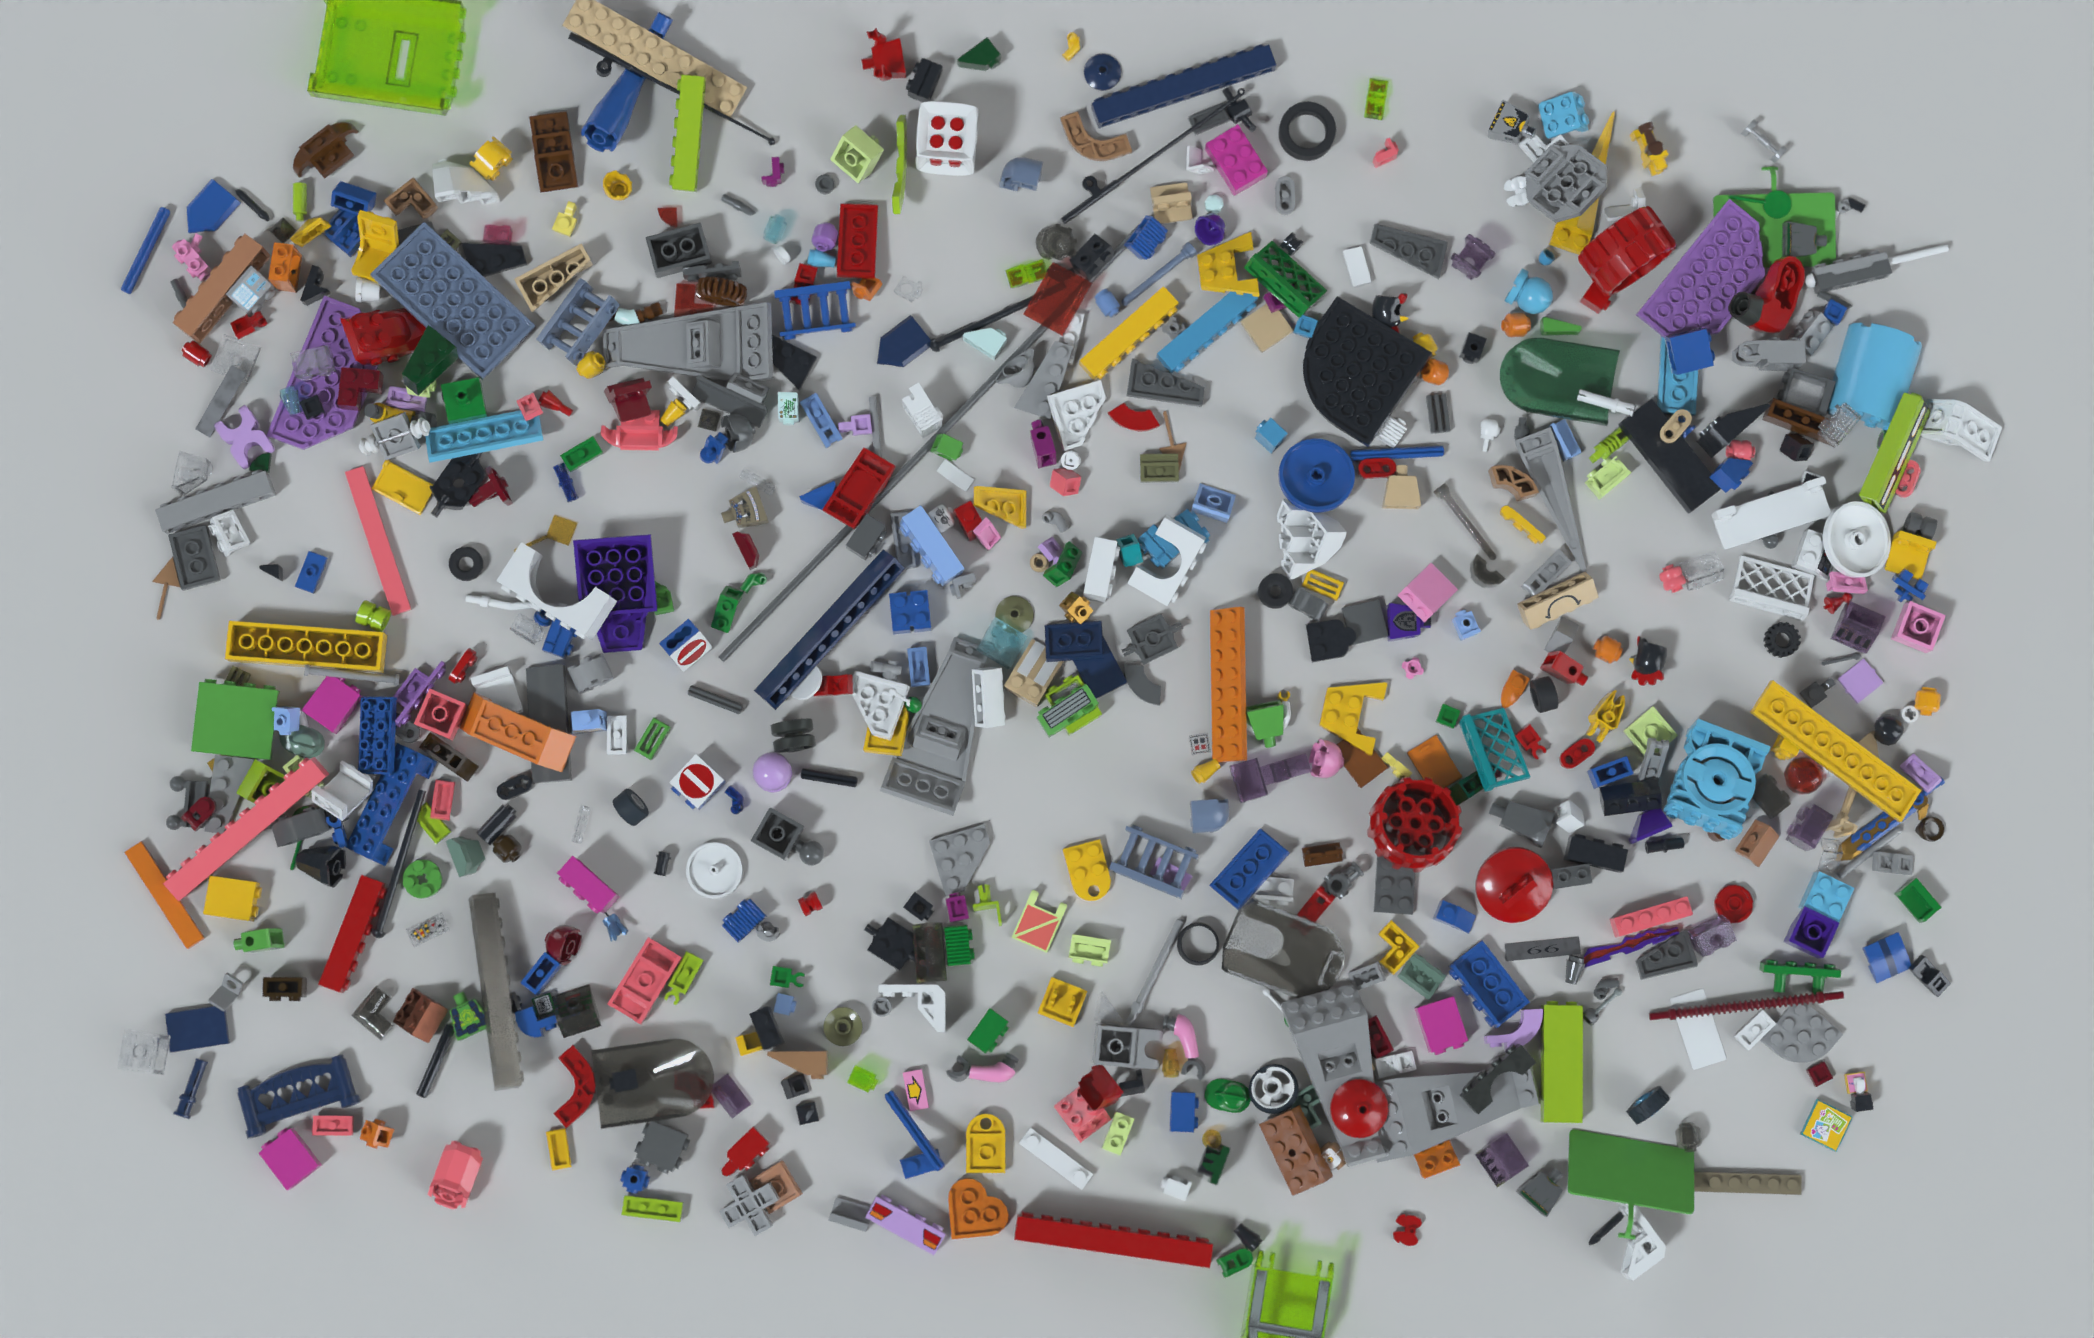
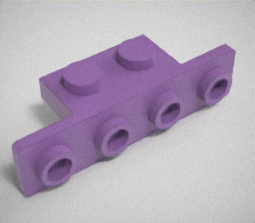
[393,661,446,728]

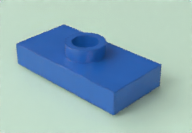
[295,551,328,594]

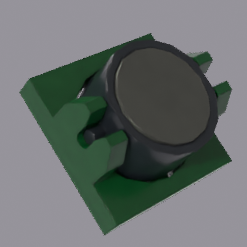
[1197,1145,1230,1185]

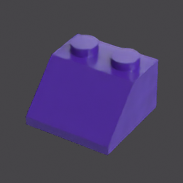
[1783,906,1840,959]

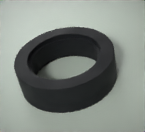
[1278,102,1336,161]

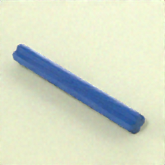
[121,207,170,294]
[1350,446,1444,461]
[885,1091,945,1171]

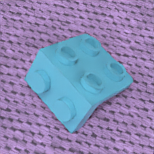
[1539,92,1589,139]

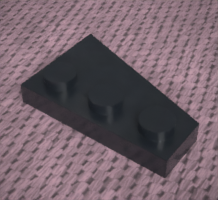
[462,243,527,277]
[772,334,817,391]

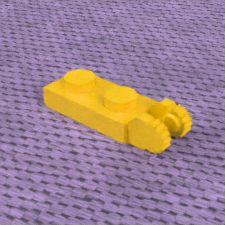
[1500,505,1546,544]

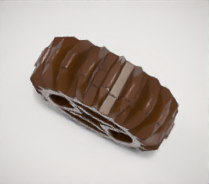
[696,277,747,307]

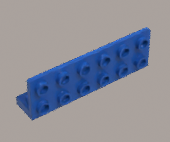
[346,743,437,866]

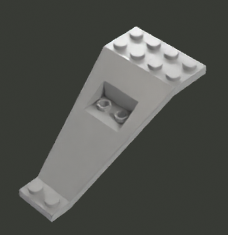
[603,302,773,381]
[880,637,990,816]
[1281,983,1385,1167]
[1374,1067,1541,1163]

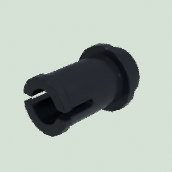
[654,851,671,876]

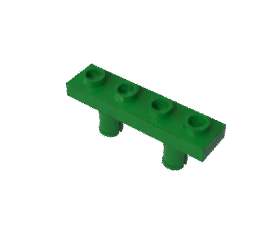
[1759,959,1841,994]

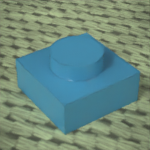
[1293,315,1318,339]

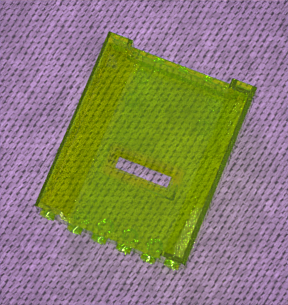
[307,0,466,116]

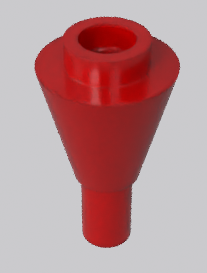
[538,390,573,417]

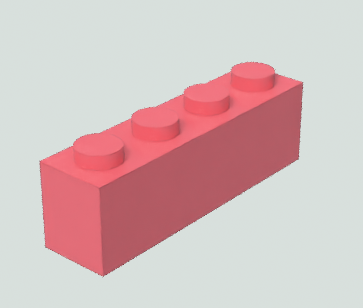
[1610,896,1693,938]

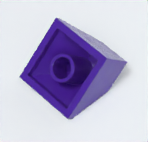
[1629,809,1673,844]

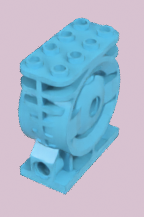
[1663,719,1771,840]

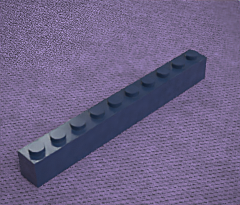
[1091,44,1276,129]
[754,550,905,710]

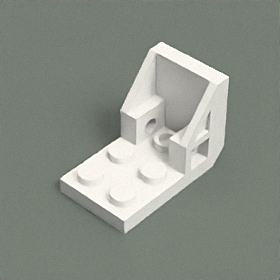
[1920,399,2002,462]
[879,985,946,1032]
[1618,1202,1666,1281]

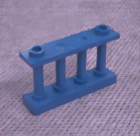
[774,281,856,340]

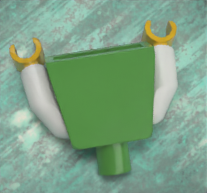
[1246,691,1291,748]

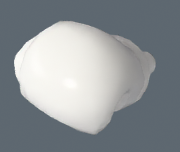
[1480,419,1501,452]

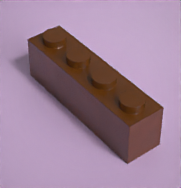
[1762,398,1845,446]

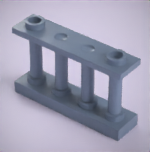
[536,278,620,366]
[1109,825,1199,900]

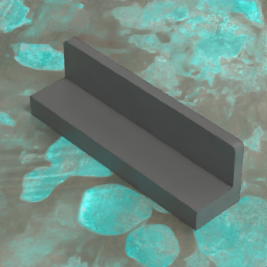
[691,375,768,428]

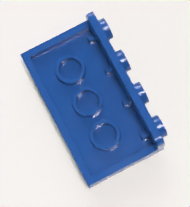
[1448,940,1530,1028]

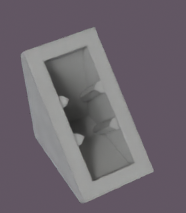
[1544,616,1579,653]
[1348,962,1386,990]

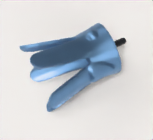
[602,912,628,941]

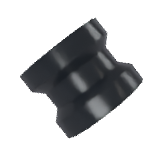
[1280,232,1304,256]

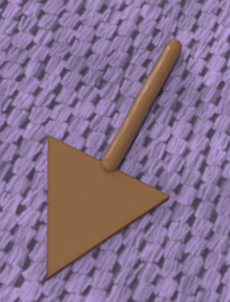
[1159,411,1186,471]
[152,557,180,620]

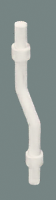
[466,594,568,610]

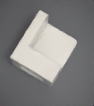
[1554,800,1585,833]

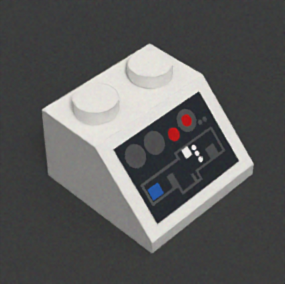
[1791,529,1833,581]

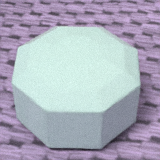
[1205,195,1223,214]

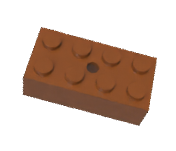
[1259,1105,1333,1196]

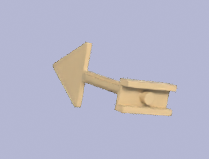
[1820,731,1879,838]

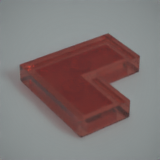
[674,283,713,318]

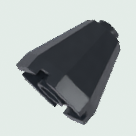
[295,846,346,888]

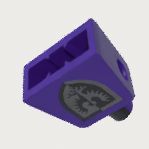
[1387,603,1431,642]

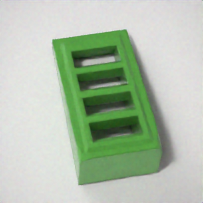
[1540,317,1582,336]

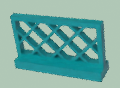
[1459,708,1531,792]

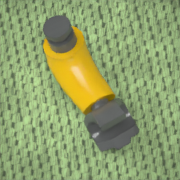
[364,402,437,428]

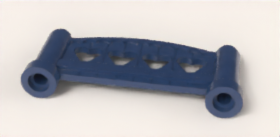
[237,1055,361,1139]

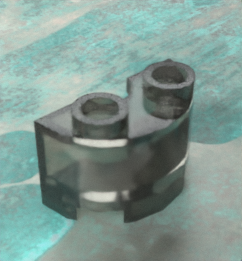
[1470,554,1506,588]

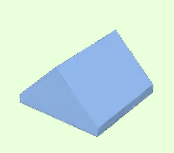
[1191,483,1236,523]

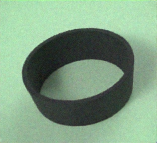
[1177,923,1219,965]

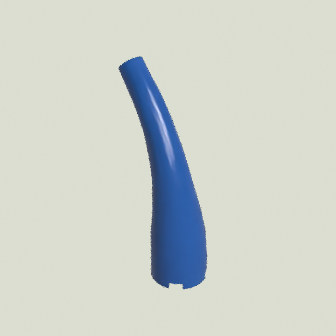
[581,12,673,152]

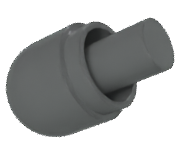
[1514,417,1530,440]

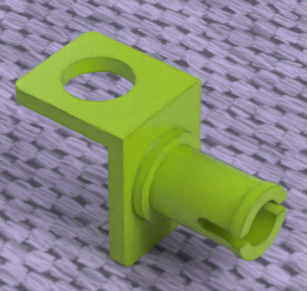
[973,884,1002,927]

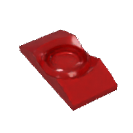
[822,447,896,529]

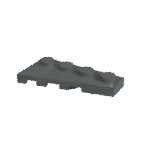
[1370,224,1448,279]
[1127,358,1205,407]

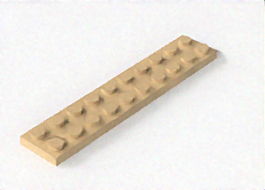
[562,0,747,121]

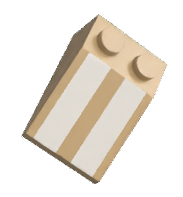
[1004,639,1064,707]

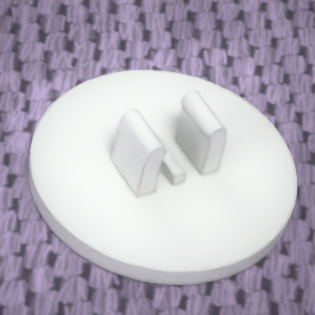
[791,666,822,700]

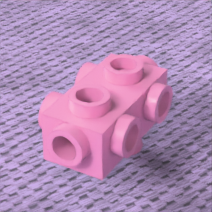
[172,234,211,282]

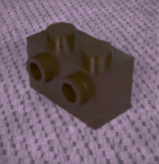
[262,977,307,1001]

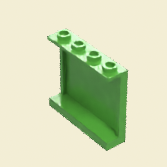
[191,679,280,760]

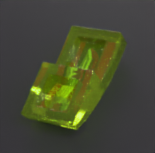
[1364,78,1388,120]
[1005,259,1049,288]

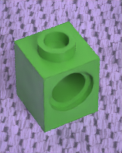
[930,434,963,461]

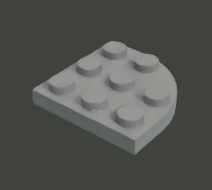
[1760,1003,1843,1063]

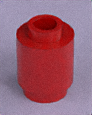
[181,341,212,368]

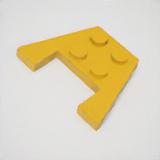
[1197,232,1260,297]
[1319,682,1387,756]

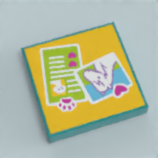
[1800,1099,1852,1152]

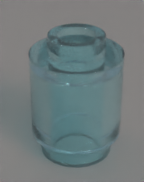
[763,214,787,244]

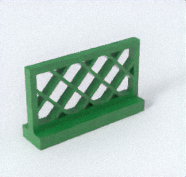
[1244,241,1327,319]

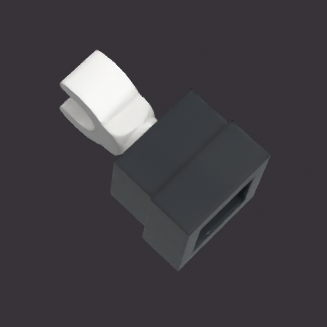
[1850,1077,1874,1112]

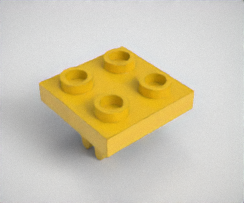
[1038,977,1087,1027]

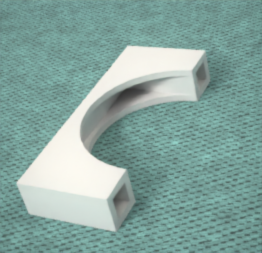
[497,542,617,640]

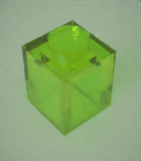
[847,1065,878,1093]

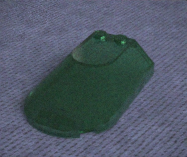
[1500,338,1620,426]

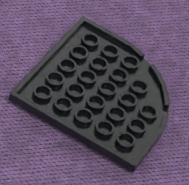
[1303,296,1432,447]

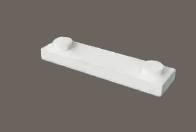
[1019,1128,1093,1190]

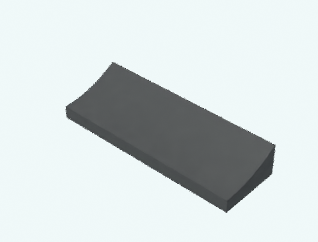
[526,664,572,784]

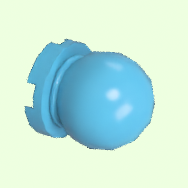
[1505,268,1553,314]

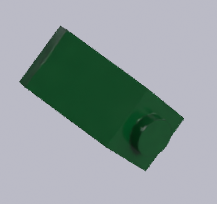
[957,37,1001,71]
[1449,770,1484,806]

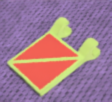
[1012,890,1067,953]

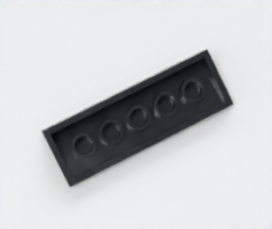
[1618,399,1721,514]

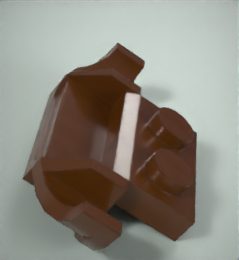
[293,122,359,179]

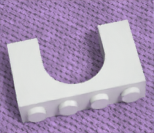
[1128,515,1207,606]

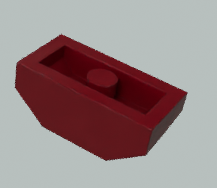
[732,531,760,570]
[1368,1015,1394,1059]

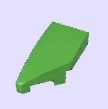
[655,581,675,615]

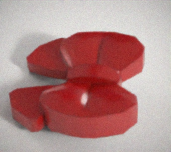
[1393,1214,1422,1246]

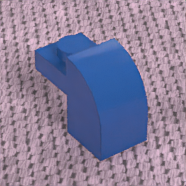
[514,1006,561,1037]

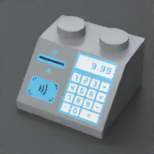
[226,266,276,317]

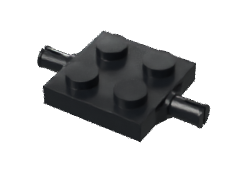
[864,918,924,971]

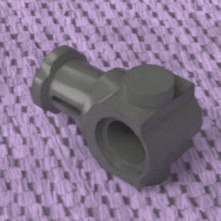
[1323,861,1364,899]

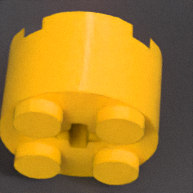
[469,136,513,181]

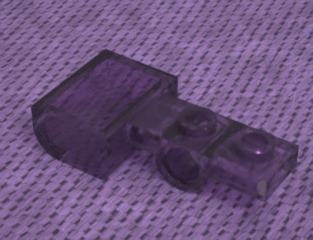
[1229,753,1312,803]

